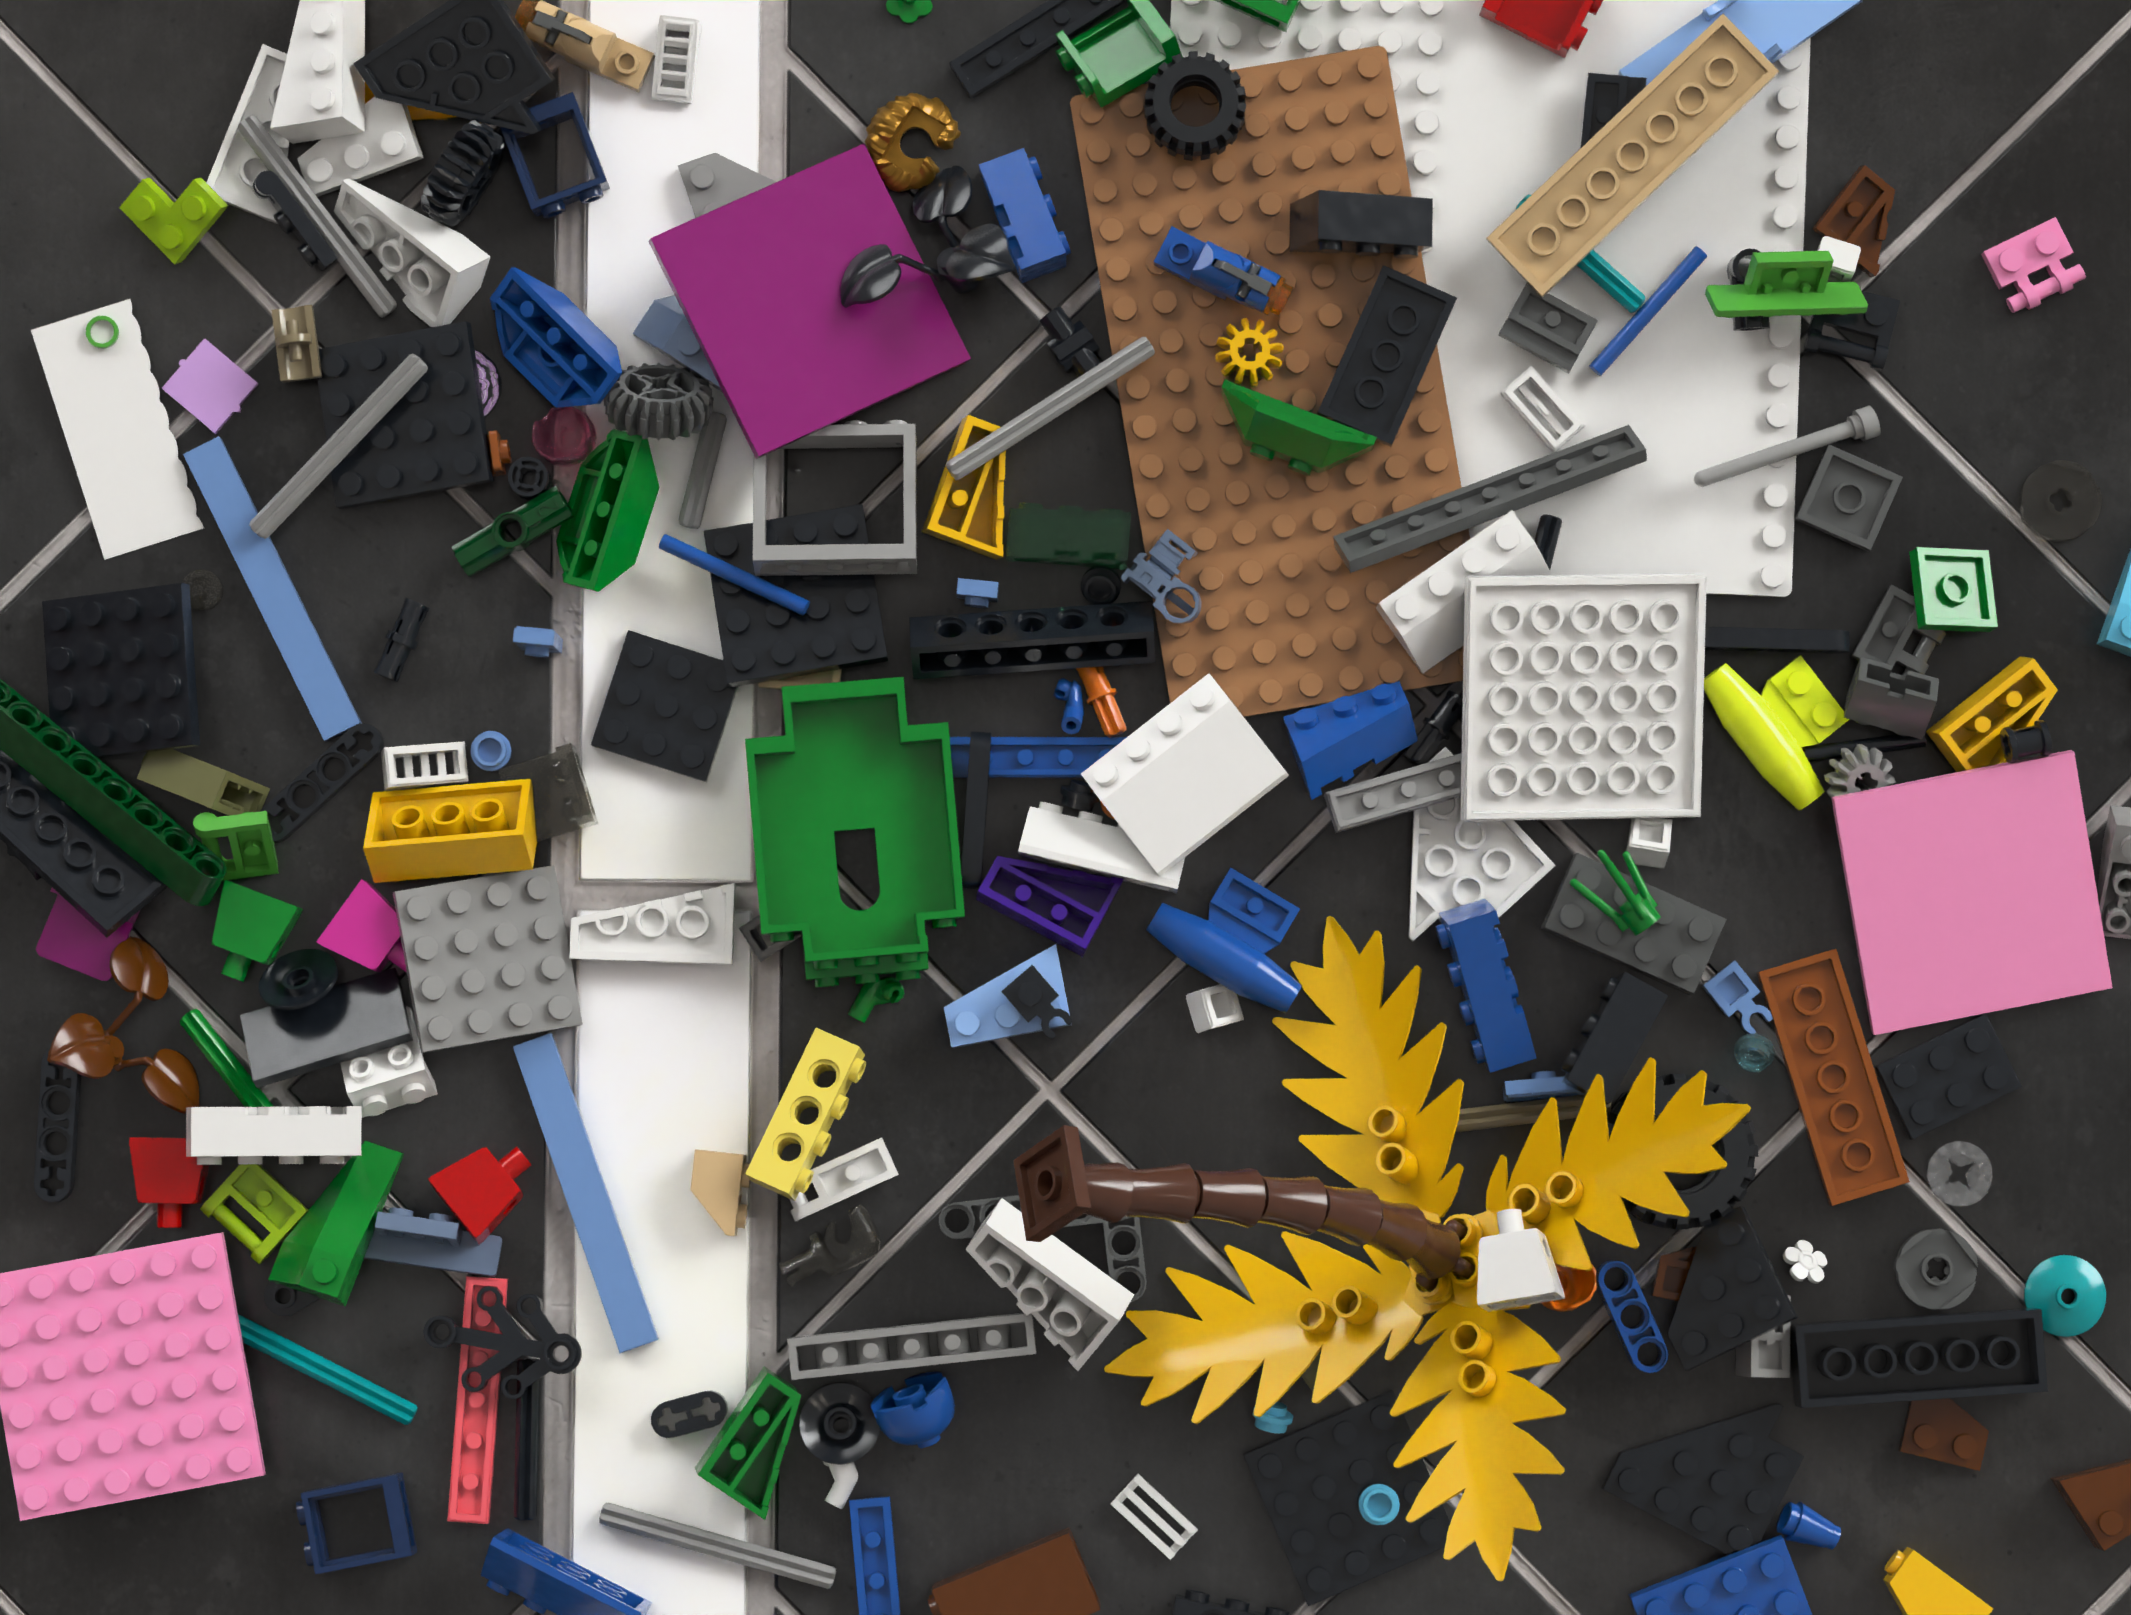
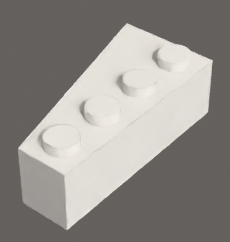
[186,1106,362,1165]
[966,1198,1134,1371]

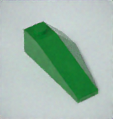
[268,1141,404,1306]

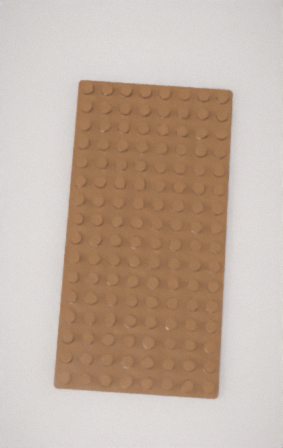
[1070,46,1470,717]

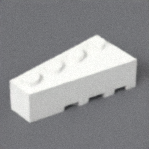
[270,0,365,144]

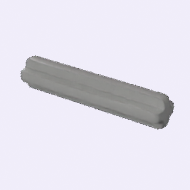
[678,411,727,529]

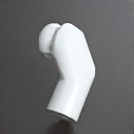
[823,1461,858,1509]

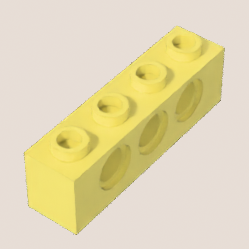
[745,1028,866,1201]

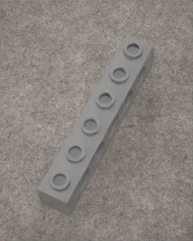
[787,1313,1037,1380]

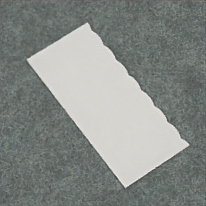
[31,299,204,560]

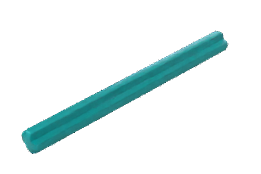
[238,1314,418,1425]

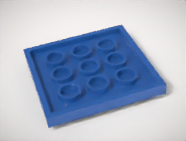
[1628,1535,1812,1615]

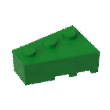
[694,1366,801,1520]

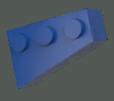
[1283,681,1418,800]

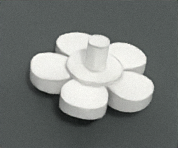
[1783,1240,1827,1284]

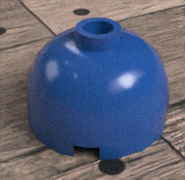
[870,1372,955,1448]

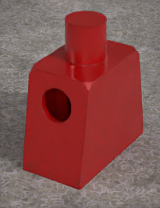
[129,1137,209,1228]
[428,1146,532,1245]

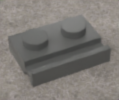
[1498,283,1598,373]

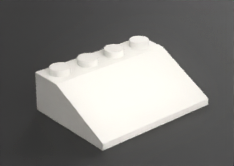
[1081,673,1289,876]

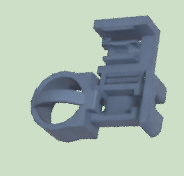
[1121,529,1202,625]

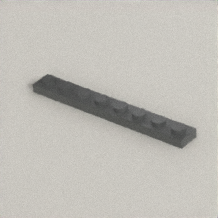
[1333,425,1647,573]

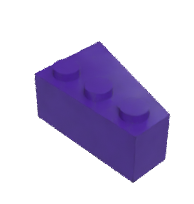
[976,856,1124,957]

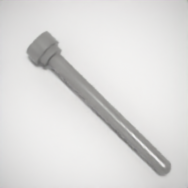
[1694,405,1881,487]

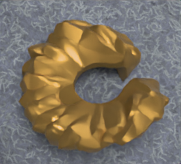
[864,93,961,192]

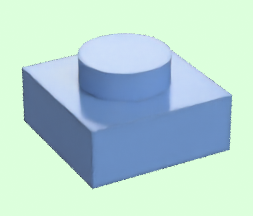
[957,578,999,608]

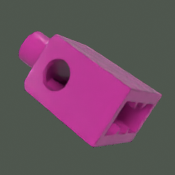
[316,879,407,973]

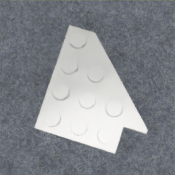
[1408,747,1556,942]

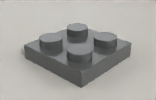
[1795,444,1903,552]

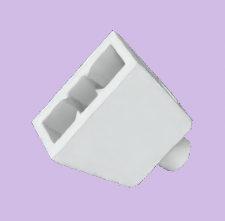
[1477,1209,1565,1312]

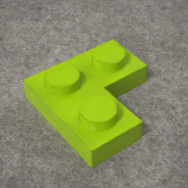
[119,178,228,264]

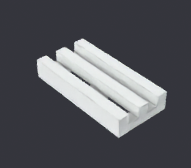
[1501,366,1585,453]
[1110,1473,1198,1560]

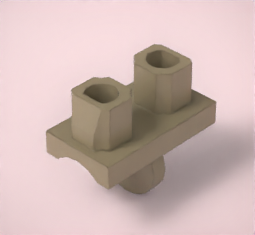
[271,304,322,383]

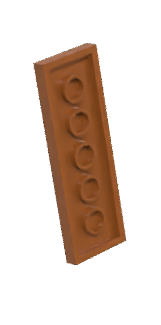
[1757,949,1910,1206]

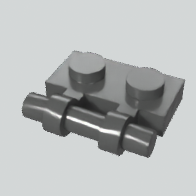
[1851,585,1946,676]

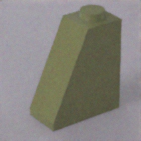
[137,749,270,815]

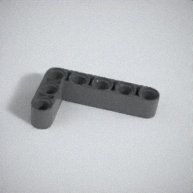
[938,1195,1147,1302]

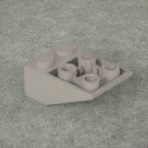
[2097,805,2131,939]

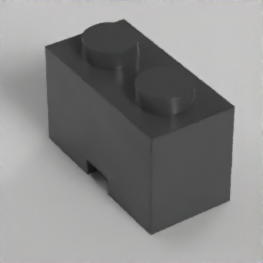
[1844,657,1939,739]

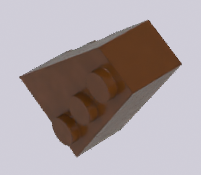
[2050,1458,2131,1551]

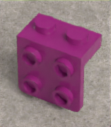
[36,887,140,981]

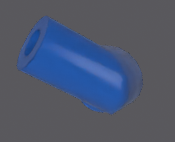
[1054,678,1084,734]

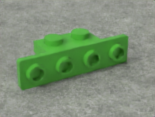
[1705,251,1868,318]

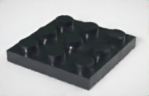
[591,630,738,783]

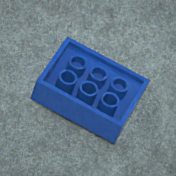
[481,1528,652,1615]

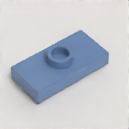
[513,626,563,657]
[1502,1071,1584,1103]

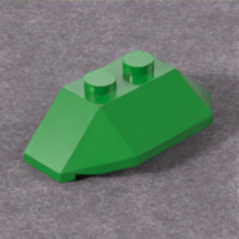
[1221,380,1377,476]
[556,429,660,592]

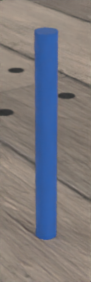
[1589,246,1708,376]
[659,534,810,616]

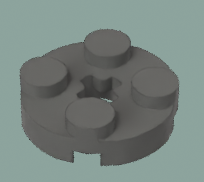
[1894,1228,1978,1310]

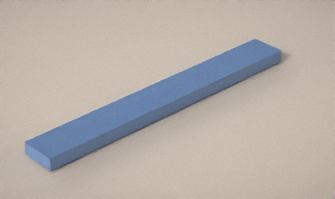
[183,436,362,742]
[513,1033,659,1353]

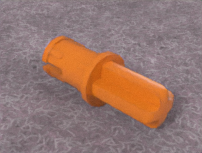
[1076,666,1126,737]

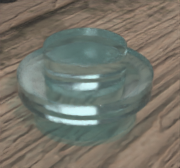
[1734,1034,1775,1072]

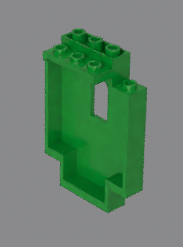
[745,677,965,988]

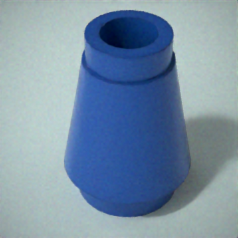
[1777,1502,1841,1550]

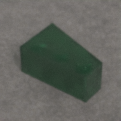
[1006,502,1131,570]

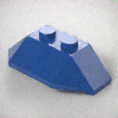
[489,267,622,408]

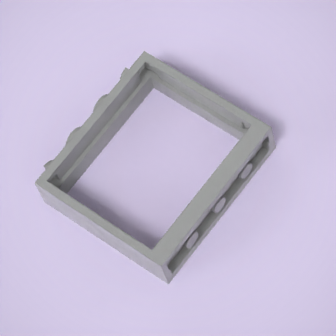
[753,420,917,576]

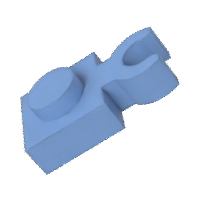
[1702,960,1773,1035]

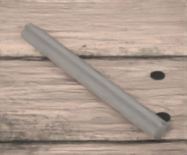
[238,115,397,318]
[946,337,1155,480]
[249,353,428,539]
[599,1503,836,1589]

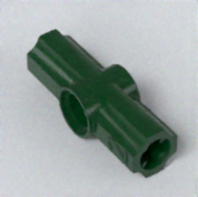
[452,486,575,577]

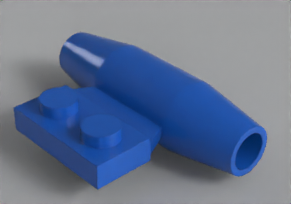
[1146,867,1302,1013]

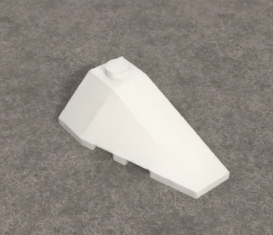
[334,178,490,327]

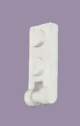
[790,1138,899,1222]

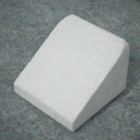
[1817,236,1861,282]
[1626,818,1672,868]
[1186,984,1244,1033]

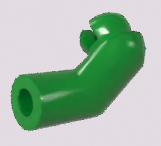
[847,977,904,1023]

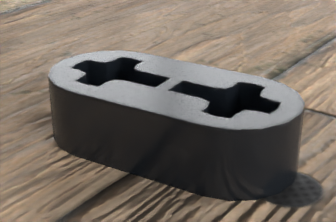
[651,1390,728,1438]

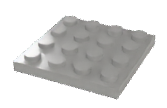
[393,865,583,1053]

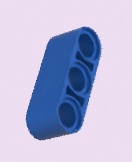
[1596,1260,1668,1373]

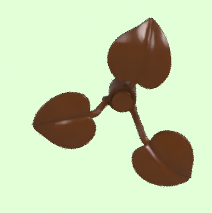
[47,936,199,1114]

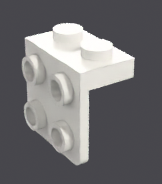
[340,1006,438,1118]

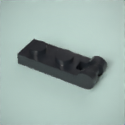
[252,171,338,271]

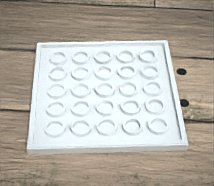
[1460,574,1707,821]

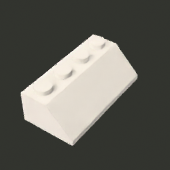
[1376,510,1552,674]
[1018,802,1185,893]

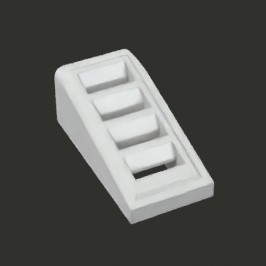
[651,15,701,104]
[381,741,469,791]

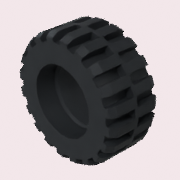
[1607,1074,1758,1230]

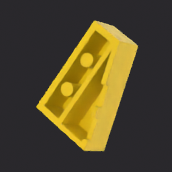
[922,415,1006,560]
[1926,656,2058,772]

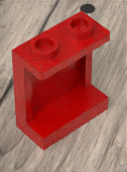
[1479,0,1603,58]

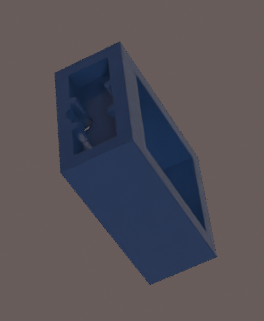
[500,92,610,218]
[296,1472,417,1575]

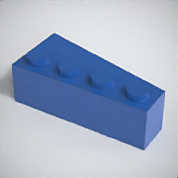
[1435,899,1536,1073]

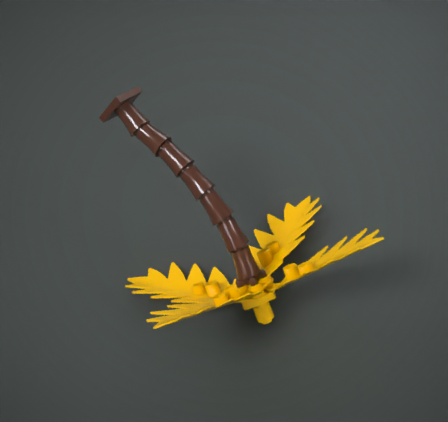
[1013,916,1751,1582]

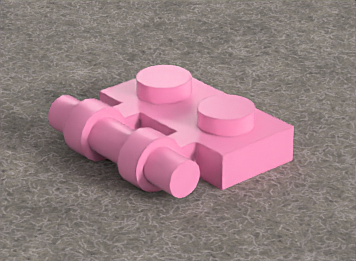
[1981,217,2086,313]

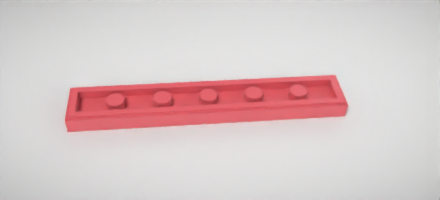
[447,1276,508,1524]

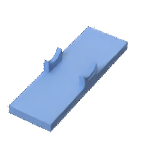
[1618,0,1863,86]

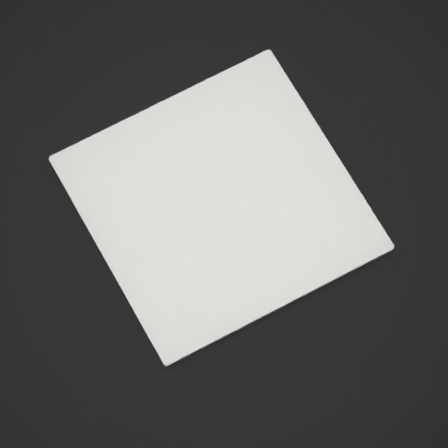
[1170,0,1811,597]

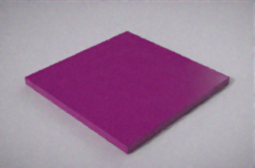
[648,143,971,459]

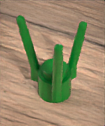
[1570,850,1661,936]

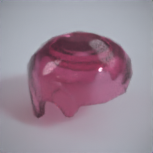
[531,407,597,467]

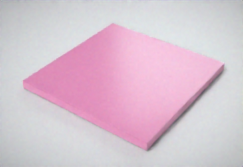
[1831,750,2113,1035]

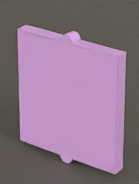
[162,338,259,434]

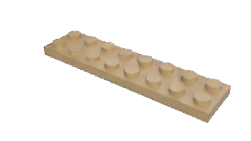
[1486,14,1779,298]

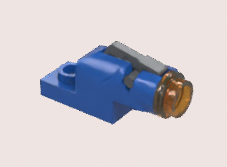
[1153,226,1294,316]

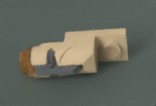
[515,0,655,93]

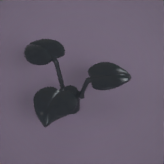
[840,166,1016,308]

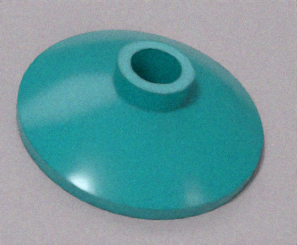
[2024,1255,2106,1337]

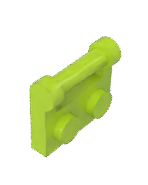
[200,1164,308,1265]

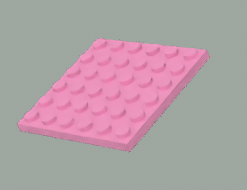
[0,1232,266,1521]

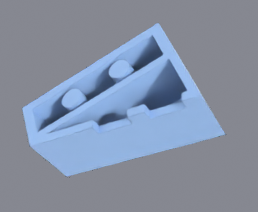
[944,944,1072,1048]

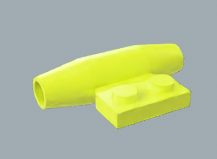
[1704,655,1850,811]

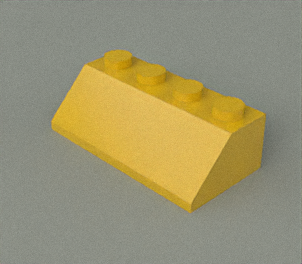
[363,779,537,883]

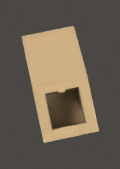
[690,1149,751,1236]

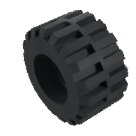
[1144,51,1246,161]

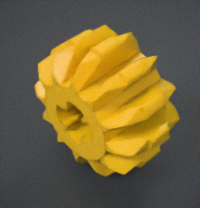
[1215,318,1284,388]

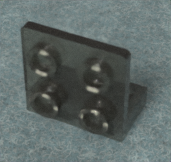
[498,743,599,842]

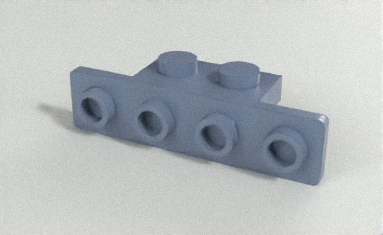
[364,1207,502,1277]

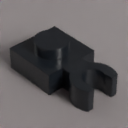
[1001,965,1072,1039]

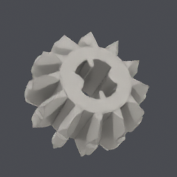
[1824,744,1896,797]

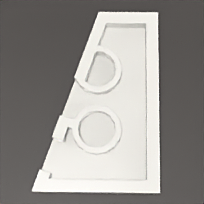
[297,96,424,197]

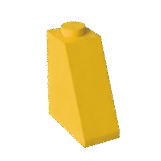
[1883,1547,1993,1615]

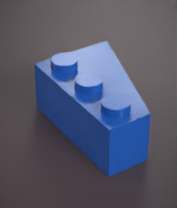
[979,148,1071,283]

